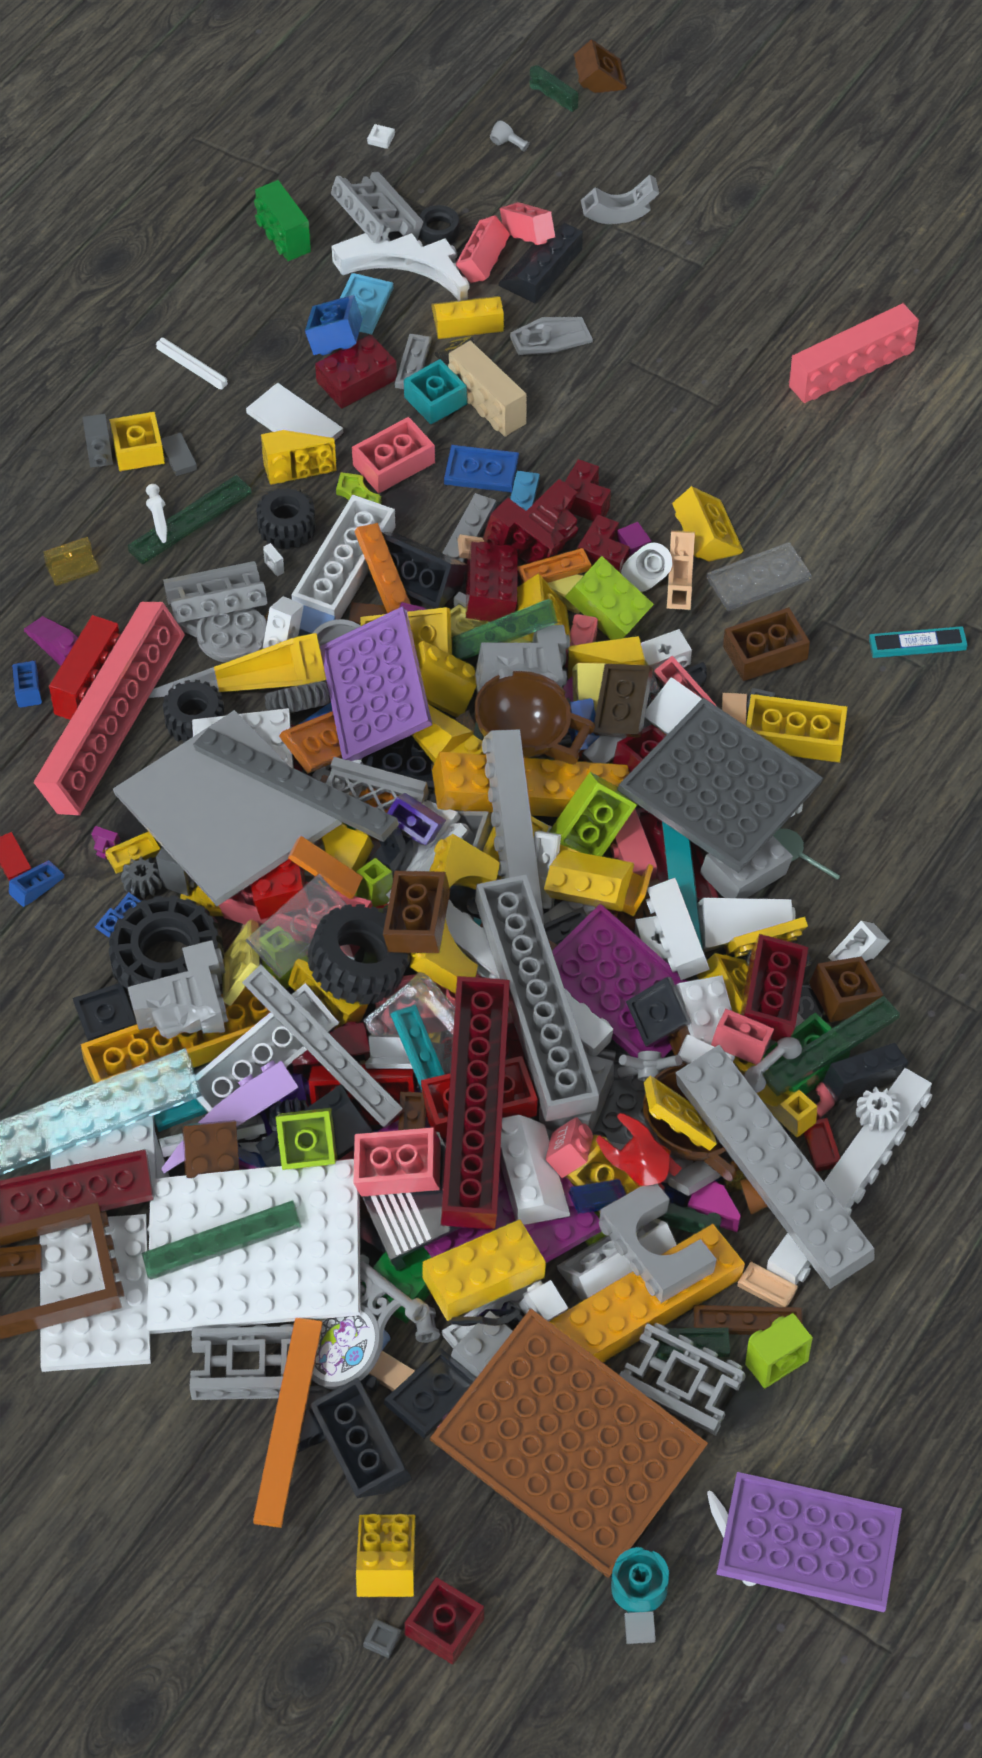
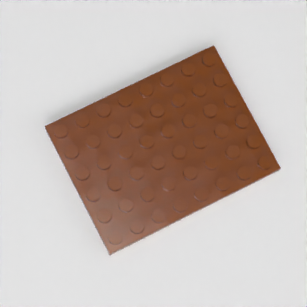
[430,1308,708,1578]

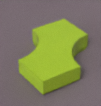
[336,472,381,504]

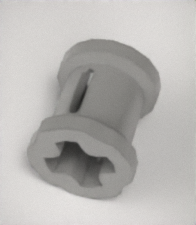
[415,1307,440,1343]

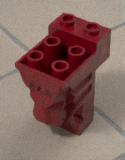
[483,479,578,564]

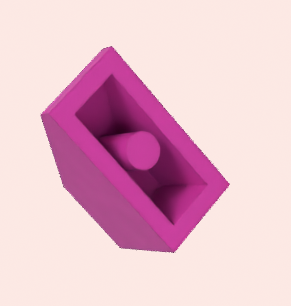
[687,1180,740,1232]

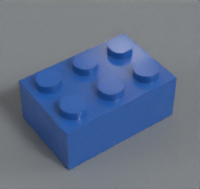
[305,295,363,355]

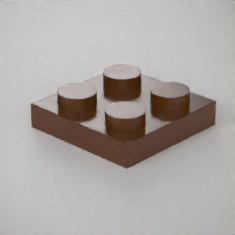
[182,1120,239,1178]

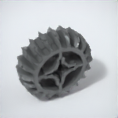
[265,681,330,713]

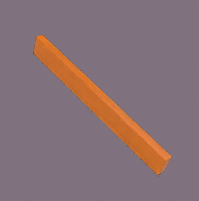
[253,1318,323,1528]

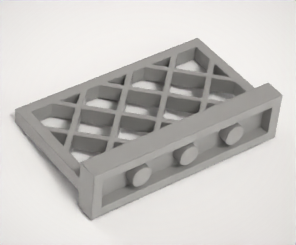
[326,757,429,837]

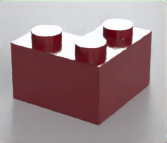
[565,459,611,521]
[578,515,630,573]

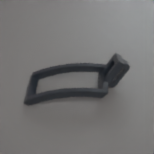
[451,1301,525,1328]

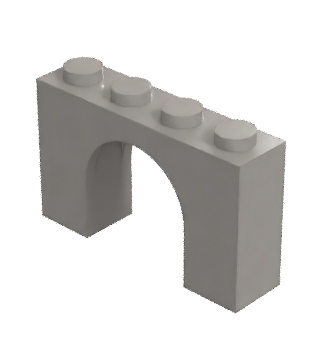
[599,1184,716,1303]

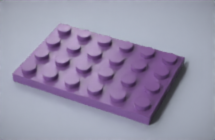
[320,606,432,761]
[717,1472,902,1613]

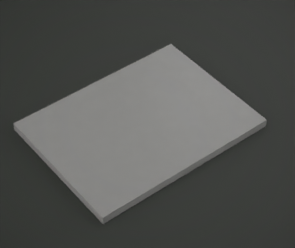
[113,710,342,906]

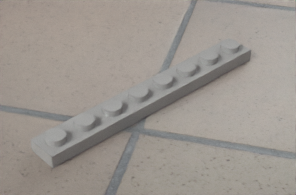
[242,965,404,1129]

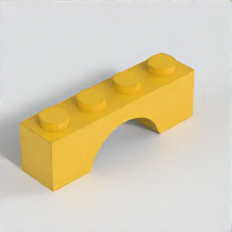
[731,1054,817,1137]

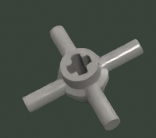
[617,1051,682,1081]

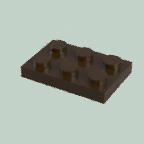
[593,664,653,737]

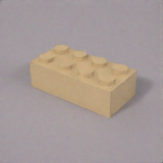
[448,341,526,437]

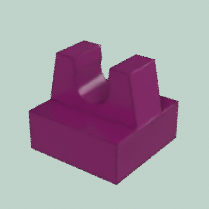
[91,826,122,859]

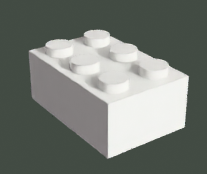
[675,976,732,1045]

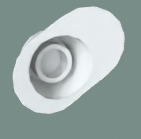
[621,543,673,592]

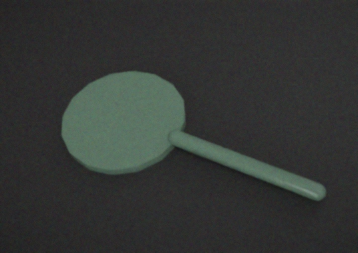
[773,829,840,879]

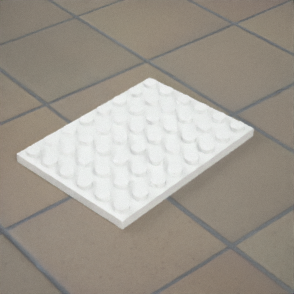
[147,1159,361,1334]

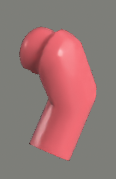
[816,1082,835,1119]

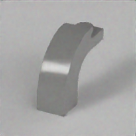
[581,175,659,224]

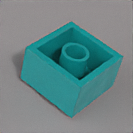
[404,359,467,424]

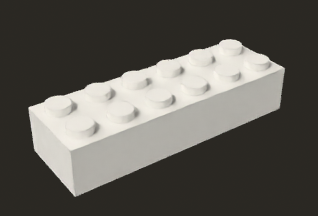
[292,495,395,620]
[185,983,339,1113]

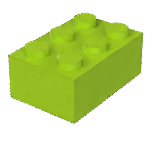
[565,556,654,640]
[549,772,637,857]

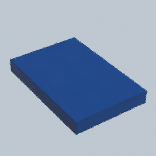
[444,445,519,492]

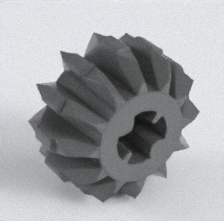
[121,856,162,899]

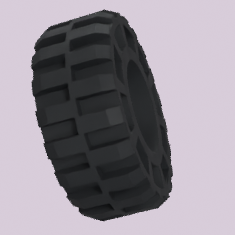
[109,895,224,993]

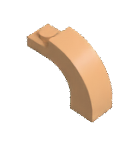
[667,531,695,610]

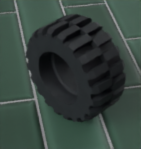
[307,904,410,1005]

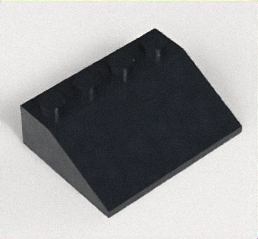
[367,730,473,790]

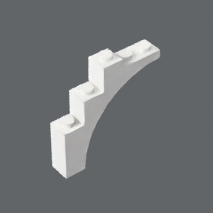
[332,233,470,301]

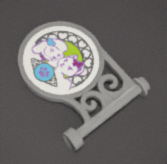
[312,1255,429,1389]

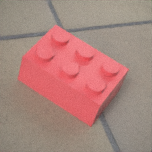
[352,417,435,494]
[353,1127,441,1197]

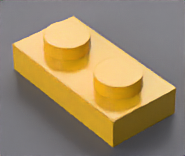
[105,831,160,874]

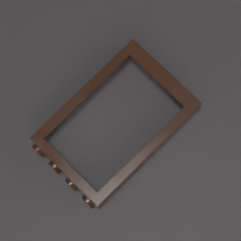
[0,1203,125,1339]

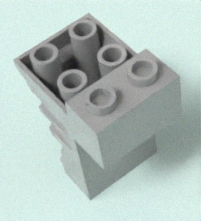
[475,625,570,692]
[128,940,228,1039]

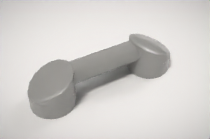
[744,1037,802,1093]

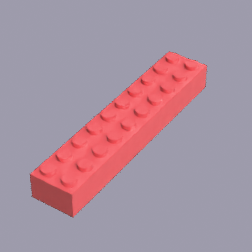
[34,602,185,815]

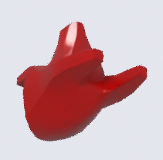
[596,1112,682,1190]

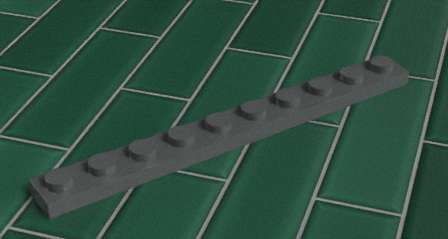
[193,728,399,842]

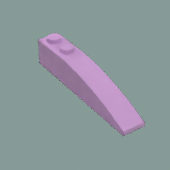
[161,1060,298,1174]

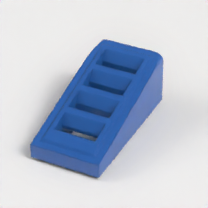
[12,661,42,708]
[9,860,64,907]

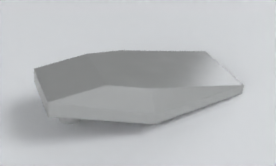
[510,317,593,355]

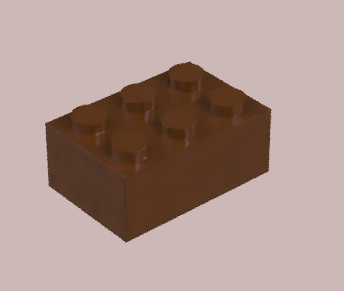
[723,607,810,681]
[383,871,450,953]

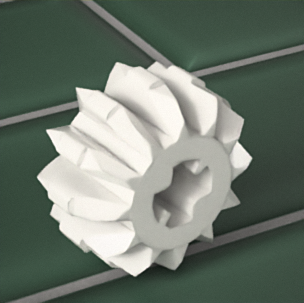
[856,1087,901,1133]

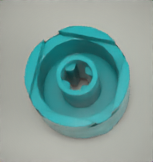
[611,1547,669,1613]

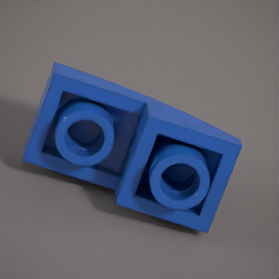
[95,892,141,938]

